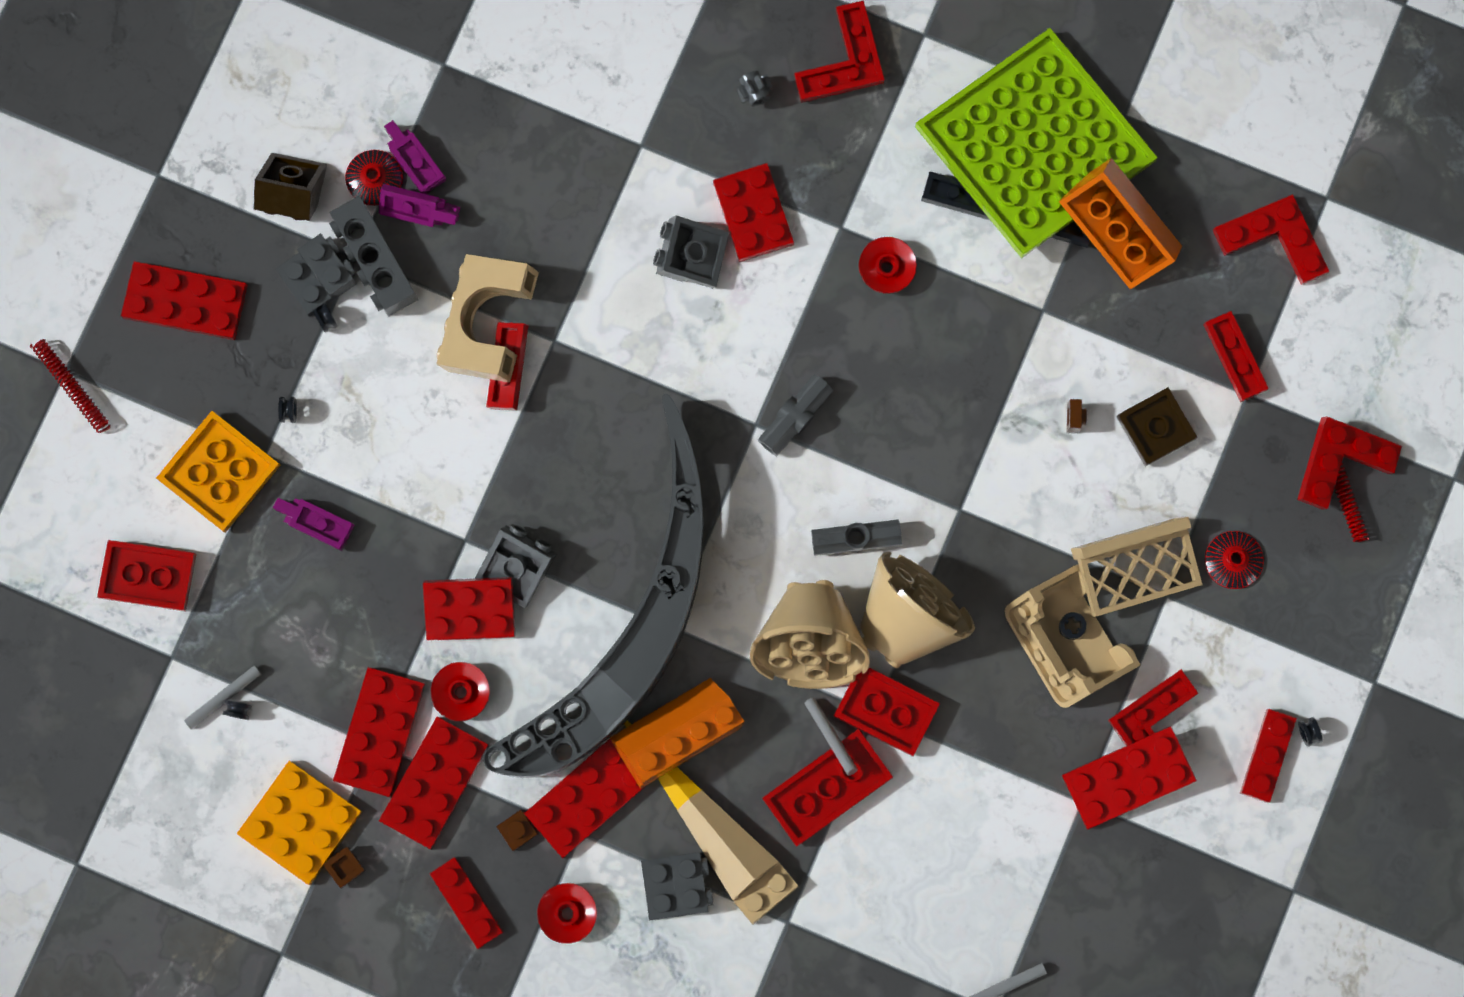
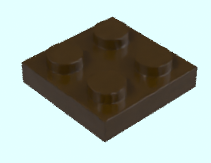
[1116,387,1197,467]

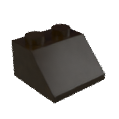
[253,153,327,221]

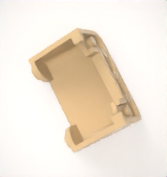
[1005,564,1141,708]

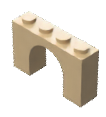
[437,254,539,383]

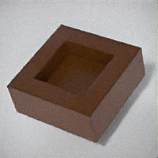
[1066,399,1087,433]
[496,810,538,851]
[323,846,366,889]

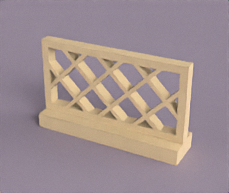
[1071,517,1203,617]

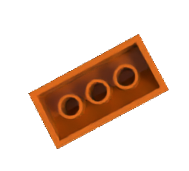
[1059,158,1182,290]
[610,678,745,789]

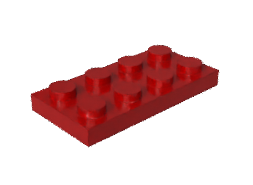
[121,261,248,340]
[333,667,425,798]
[379,717,489,850]
[1062,726,1197,830]
[762,729,893,847]
[524,739,647,859]

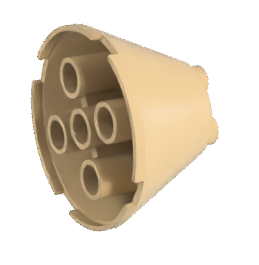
[860,551,975,668]
[750,580,870,689]

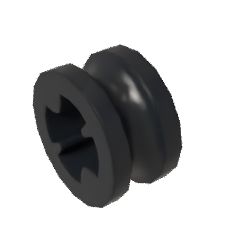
[313,304,337,333]
[278,397,297,423]
[1059,612,1086,640]
[222,700,252,720]
[1298,717,1323,747]

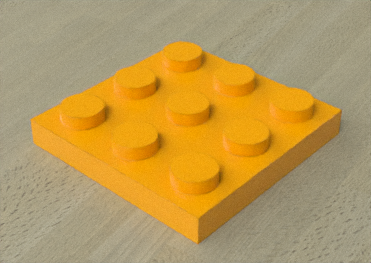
[156,411,281,533]
[237,760,362,885]

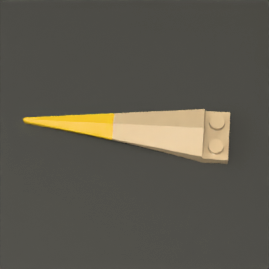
[625,721,799,925]

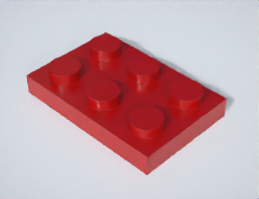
[713,163,794,262]
[97,540,197,612]
[423,577,516,640]
[834,667,940,757]

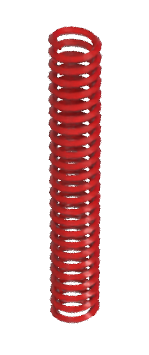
[30,339,111,433]
[1334,463,1370,542]

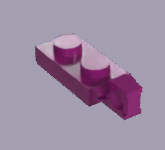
[384,120,446,194]
[378,184,460,227]
[273,498,355,551]

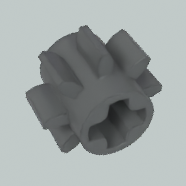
[737,71,773,106]

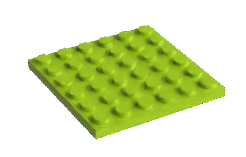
[915,28,1158,259]

